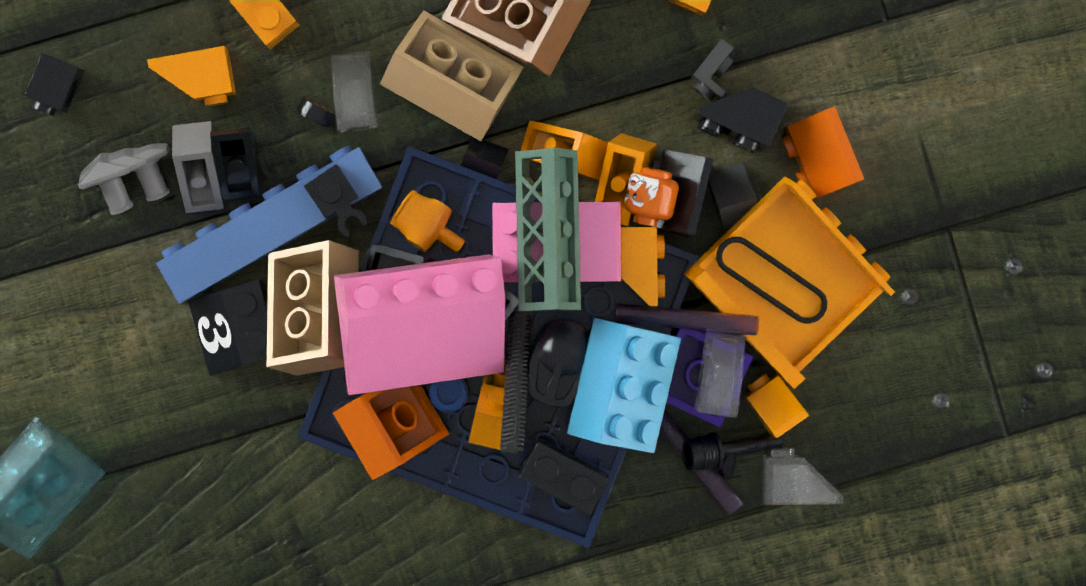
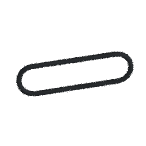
[716,237,828,324]

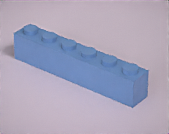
[156,145,384,304]

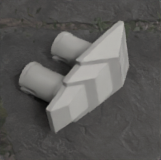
[78,143,170,215]

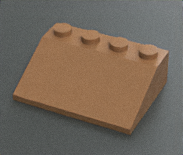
[441,0,591,77]

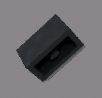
[692,87,788,154]

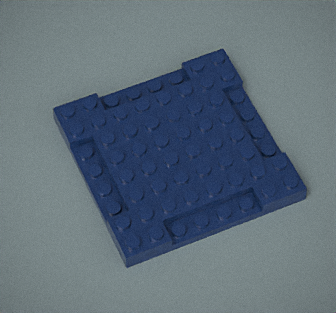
[298,146,700,548]

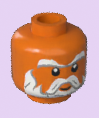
[624,167,679,227]

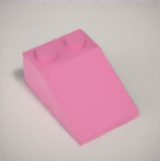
[492,202,621,282]

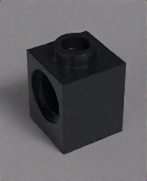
[24,53,84,116]

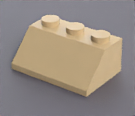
[380,10,524,141]

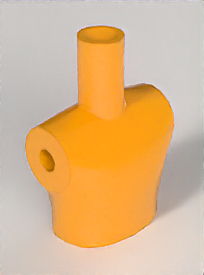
[390,190,465,253]

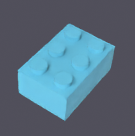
[567,318,681,453]

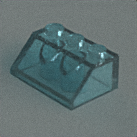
[0,417,106,559]

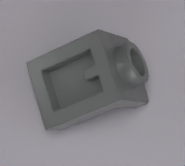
[691,39,734,102]

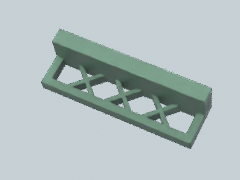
[515,148,581,312]

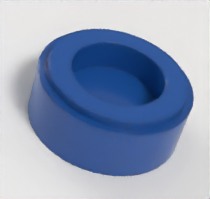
[429,378,469,412]

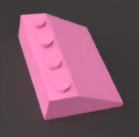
[334,254,505,395]

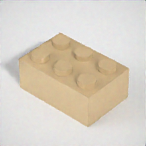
[266,240,359,376]

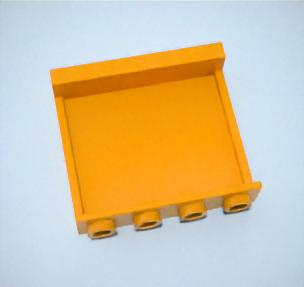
[684,177,895,389]

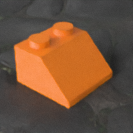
[781,106,864,199]
[333,385,450,480]

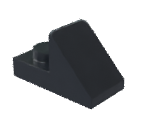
[210,127,261,200]

